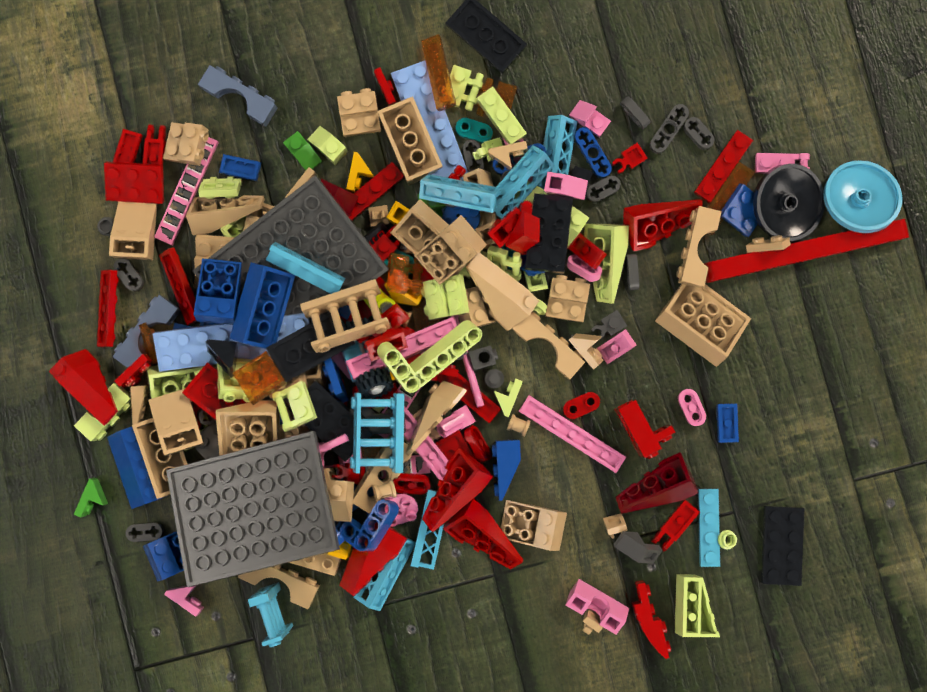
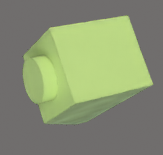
[307,126,348,165]

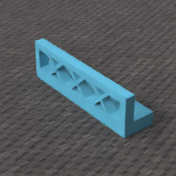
[537,115,577,189]
[494,145,555,220]
[419,174,501,213]
[266,242,346,294]
[411,489,444,570]
[354,538,416,611]

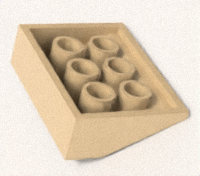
[655,284,751,367]
[216,400,280,456]

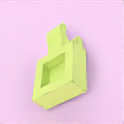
[472,137,503,162]

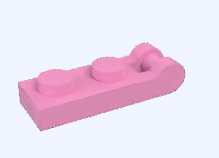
[755,153,810,173]

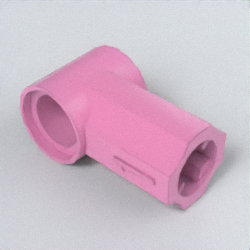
[436,405,476,438]

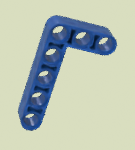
[334,500,399,551]

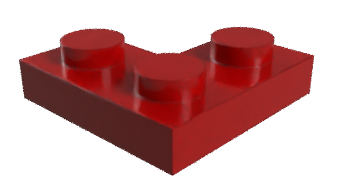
[114,354,153,387]

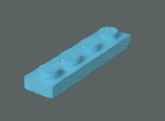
[698,489,720,567]

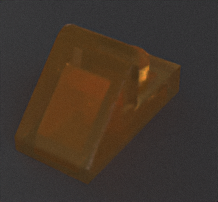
[139,323,157,364]

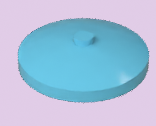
[823,160,902,233]

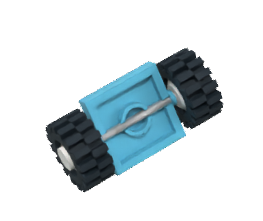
[342,318,394,399]

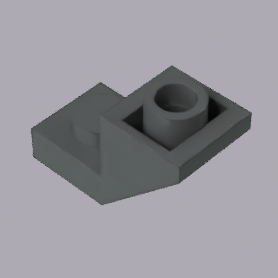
[614,531,663,564]

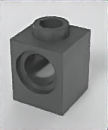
[469,345,498,371]

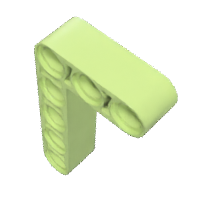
[377,320,482,393]

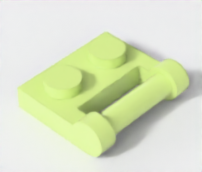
[271,381,317,432]

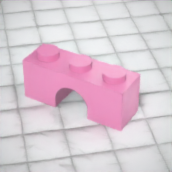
[566,579,629,635]

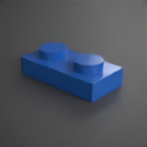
[717,404,739,443]

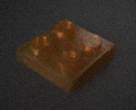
[233,351,287,405]

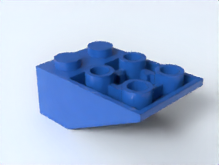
[193,258,242,325]
[492,439,521,501]
[143,531,184,581]

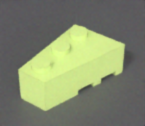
[675,574,720,637]

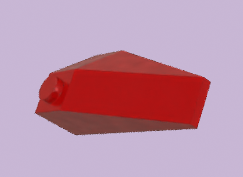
[623,199,703,251]
[49,349,118,426]
[422,448,493,532]
[443,499,523,569]
[339,522,408,596]

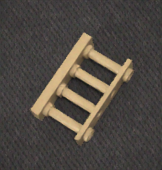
[300,279,391,353]

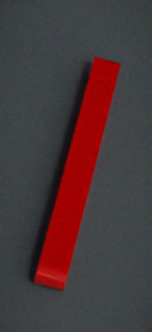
[704,219,910,283]

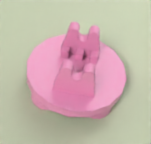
[384,494,418,527]

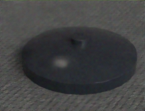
[753,164,825,241]

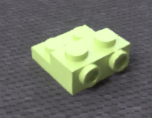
[421,274,469,320]
[217,359,260,402]

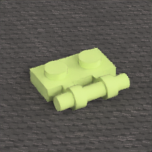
[441,65,484,111]
[198,176,242,199]
[487,245,522,282]

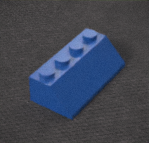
[229,262,295,349]
[107,427,168,509]

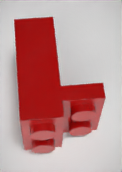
[614,400,675,459]

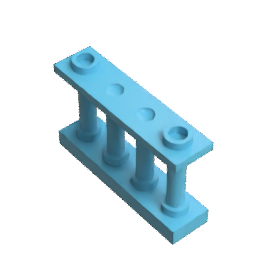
[350,393,404,473]
[248,582,293,647]

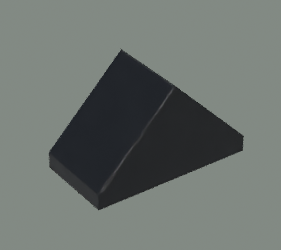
[205,339,238,378]

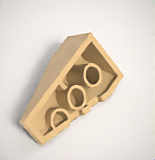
[186,195,265,235]

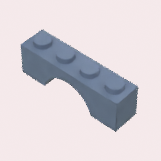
[198,65,278,127]
[113,295,181,368]

